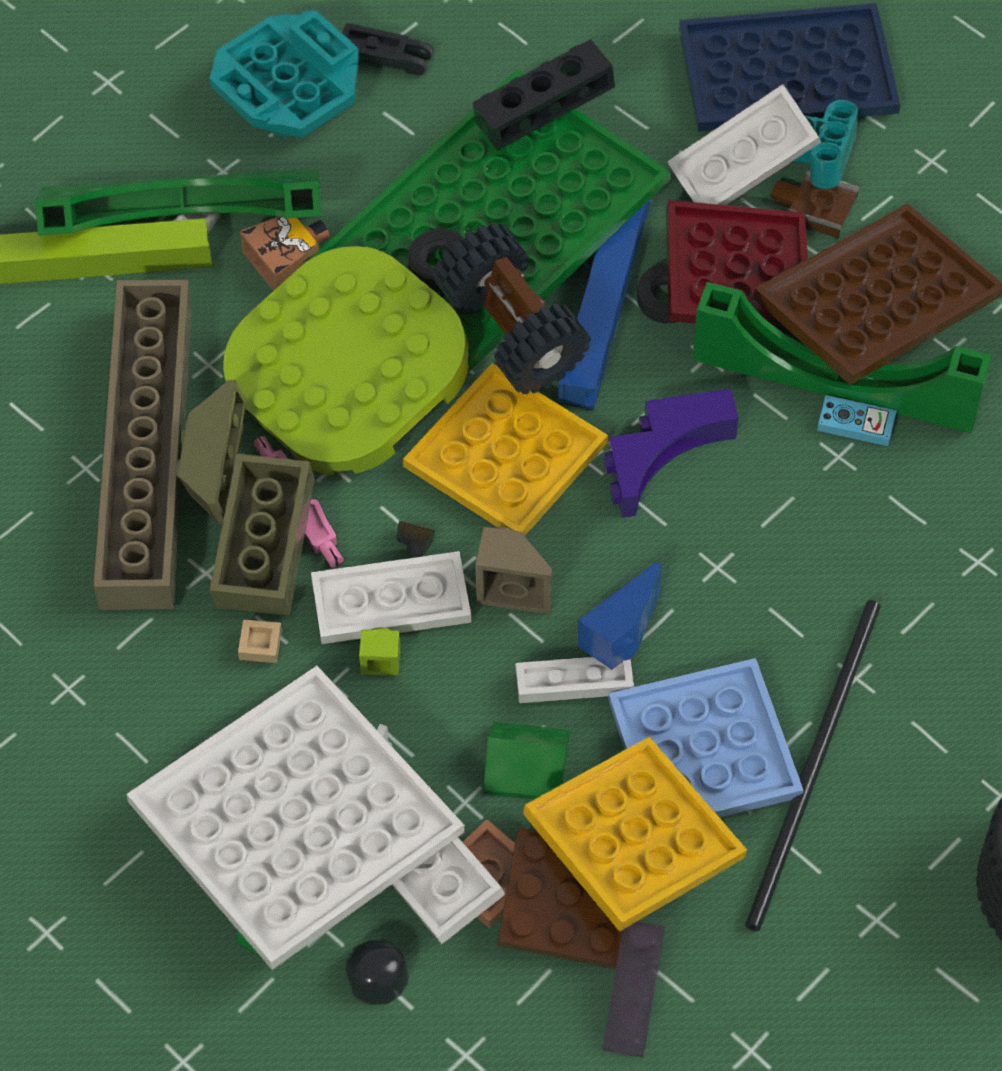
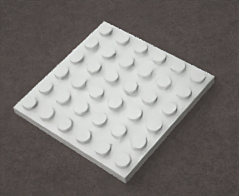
[127,666,464,970]

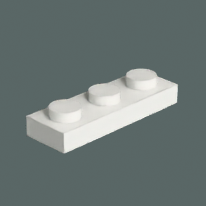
[515,657,634,703]

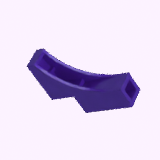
[603,389,739,518]

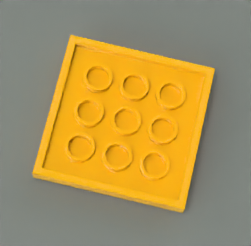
[403,363,608,536]
[523,736,747,931]

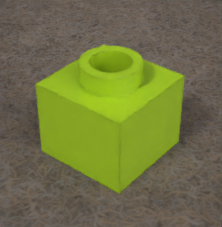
[359,627,401,676]

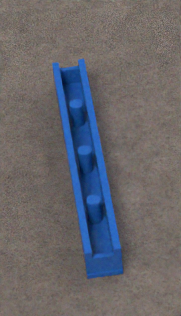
[558,198,652,410]

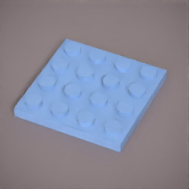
[608,658,803,818]

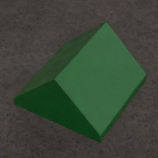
[483,721,570,799]

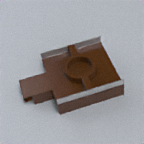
[770,171,859,238]

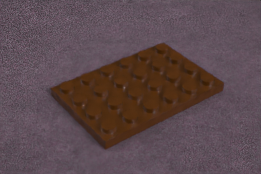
[753,204,1002,385]

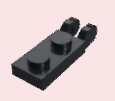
[342,23,434,76]

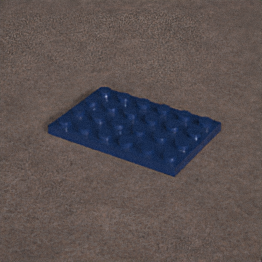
[679,3,900,132]

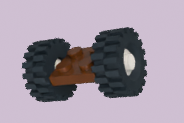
[433,223,591,394]

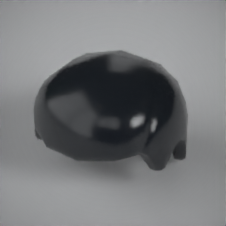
[346,939,408,1005]

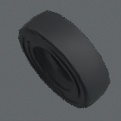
[407,228,464,289]
[636,264,677,323]

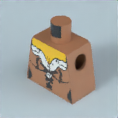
[240,217,330,291]

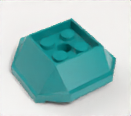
[209,10,359,139]

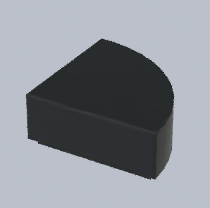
[396,521,435,557]

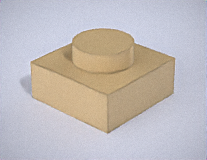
[238,620,282,663]

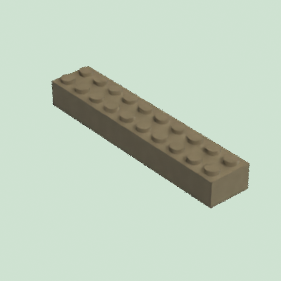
[93,280,192,610]

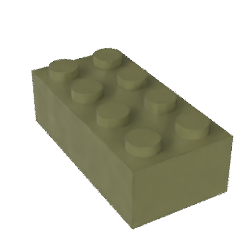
[210,454,315,616]

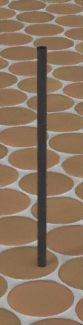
[745,600,881,931]

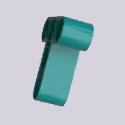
[793,100,858,189]

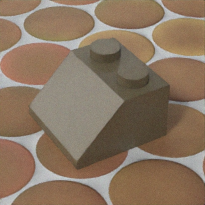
[476,527,552,615]

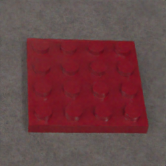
[666,200,808,332]

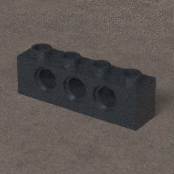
[472,39,615,151]

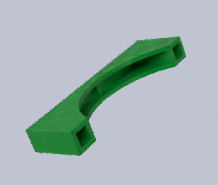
[34,168,321,236]
[693,282,992,434]

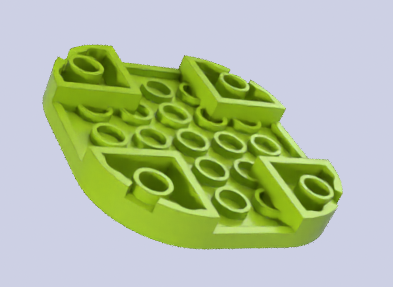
[223,246,470,475]

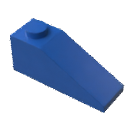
[578,562,662,670]

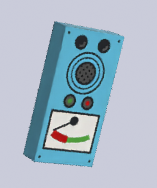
[817,395,897,446]

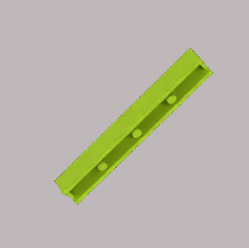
[0,218,212,284]

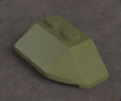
[176,380,247,524]

